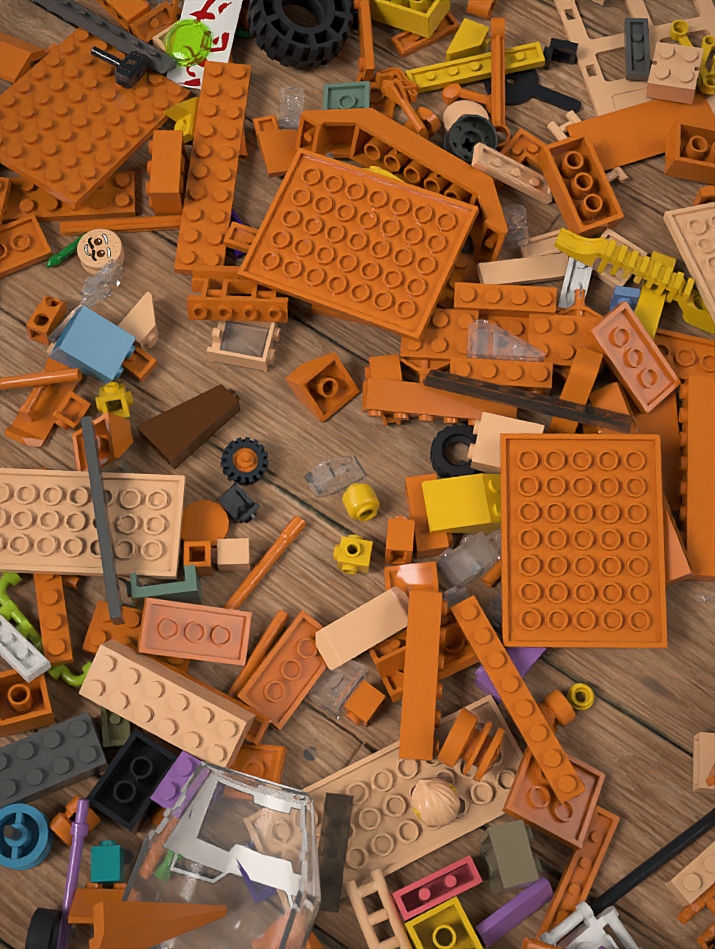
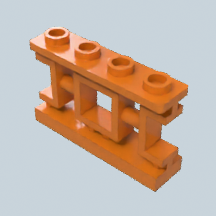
[187,265,289,323]

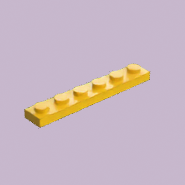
[406,42,545,93]

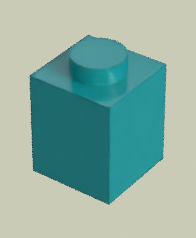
[91,840,124,884]

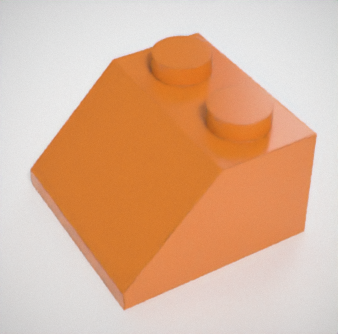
[68,883,138,926]

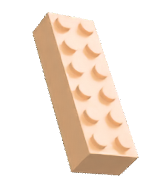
[79,639,256,772]

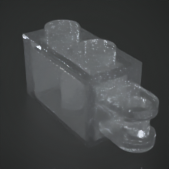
[437,528,501,592]

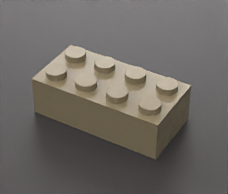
[478,819,542,896]

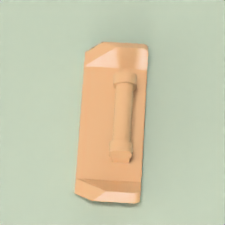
[316,586,409,670]

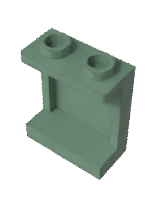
[126,564,203,610]

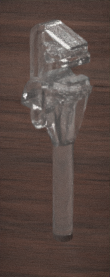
[47,259,122,344]

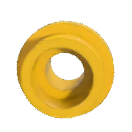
[567,683,594,711]

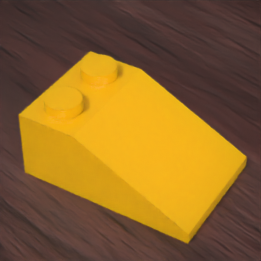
[422,473,501,534]

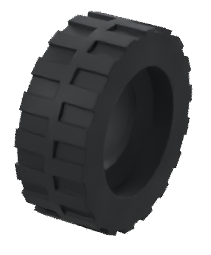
[430,424,481,479]

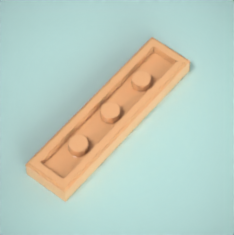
[472,142,553,205]
[476,253,569,285]

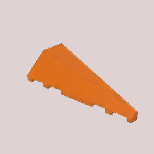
[89,900,227,949]

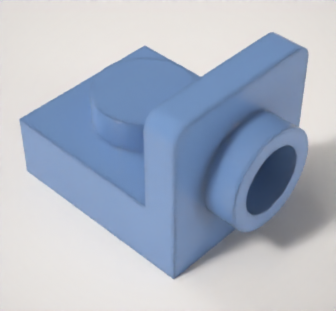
[609,285,640,312]

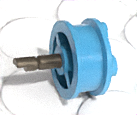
[0,804,54,870]

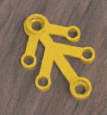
[669,20,715,95]

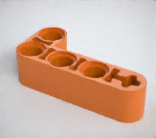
[547,346,603,434]

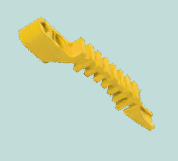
[554,227,715,335]

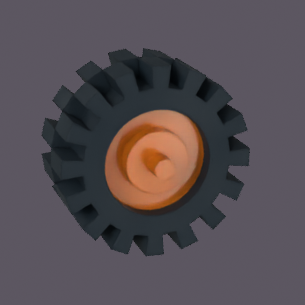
[221,437,269,486]

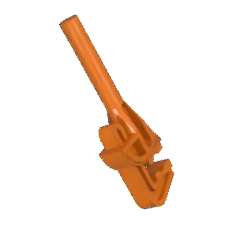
[375,67,427,136]

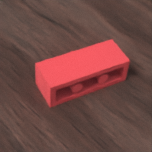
[392,855,483,922]

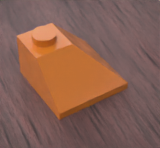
[285,352,360,423]
[72,412,133,472]

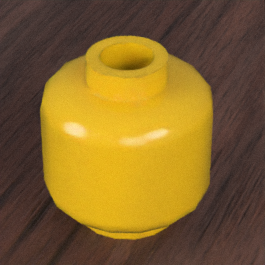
[342,483,380,522]

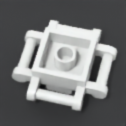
[538,901,643,949]

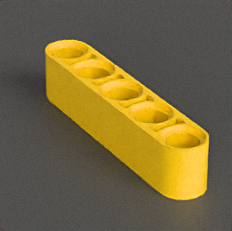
[634,251,677,340]

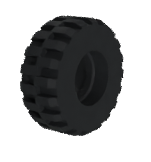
[247,0,353,70]

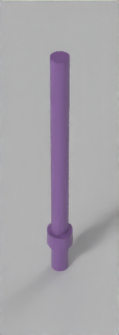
[56,799,90,949]

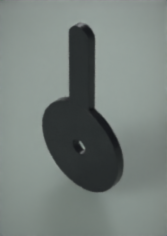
[484,68,581,113]

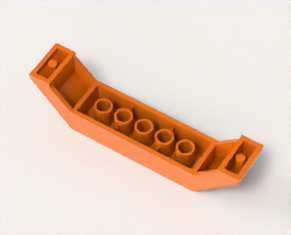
[295,108,508,262]

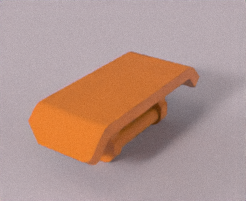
[5,357,81,447]

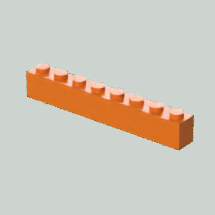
[677,375,715,582]
[588,381,696,587]

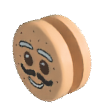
[77,229,125,277]

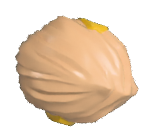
[411,778,460,827]

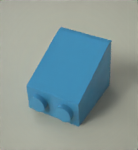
[49,305,136,384]

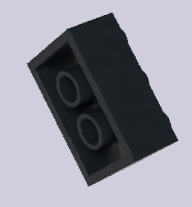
[86,729,178,835]

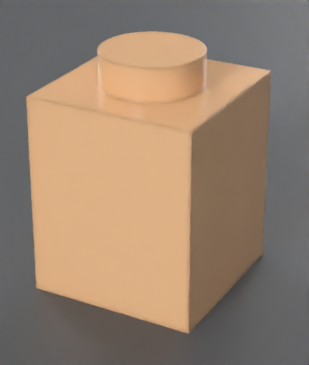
[212,538,251,572]

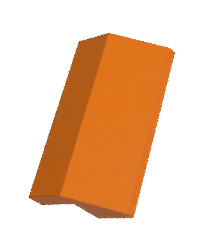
[0,32,45,83]
[368,603,479,703]

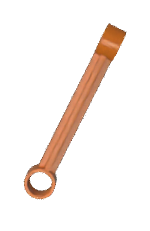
[491,17,510,152]

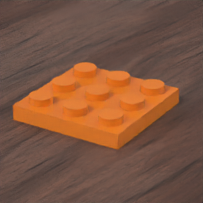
[502,746,606,851]

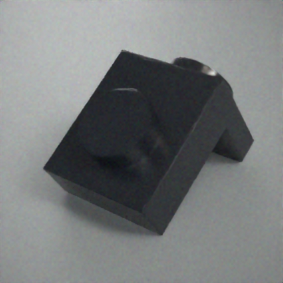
[543,38,579,70]
[216,483,260,524]

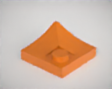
[384,562,439,598]

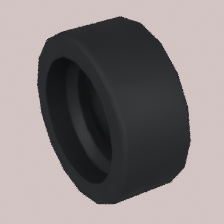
[25,907,62,949]

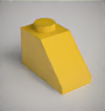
[445,18,491,62]

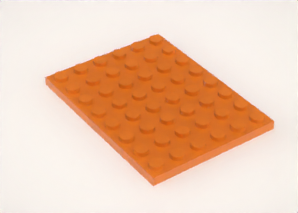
[0,27,191,209]
[237,148,479,343]
[500,433,668,649]

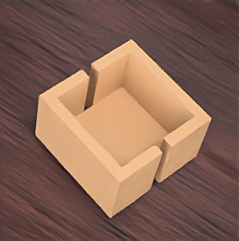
[646,42,704,104]

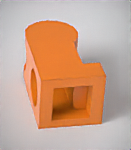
[26,295,67,346]

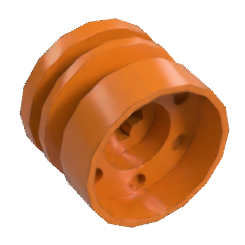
[436,707,505,782]

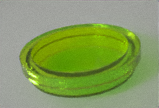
[164,19,212,67]

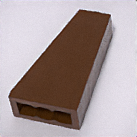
[137,384,241,470]

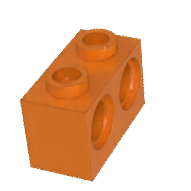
[385,516,415,566]

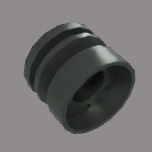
[440,114,498,166]

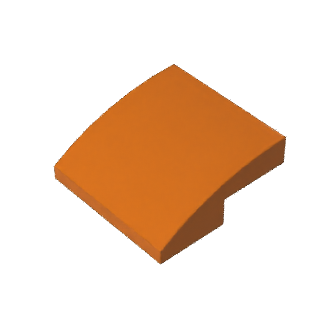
[258,129,298,178]

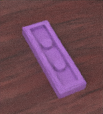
[475,876,554,948]

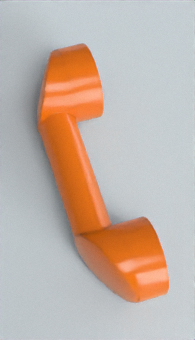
[442,83,491,116]

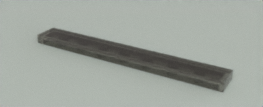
[424,369,633,434]

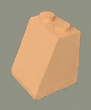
[467,412,544,474]

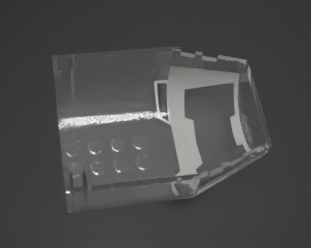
[121,761,321,949]

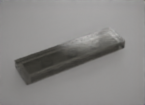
[310,792,354,913]

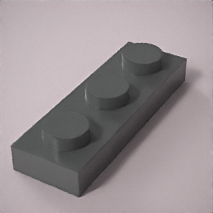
[624,18,650,81]

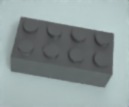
[0,711,110,809]

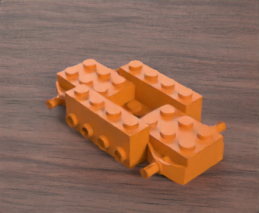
[400,282,604,398]

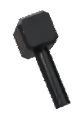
[91,46,148,89]

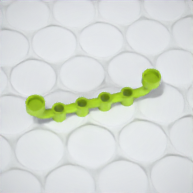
[0,572,92,687]

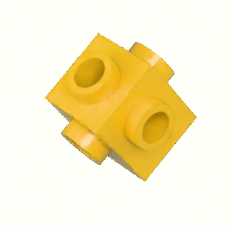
[95,382,134,418]
[333,535,373,575]

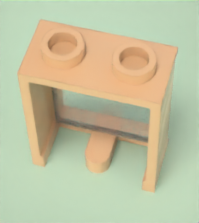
[207,321,281,372]

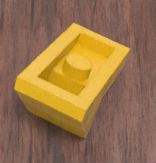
[163,96,200,143]

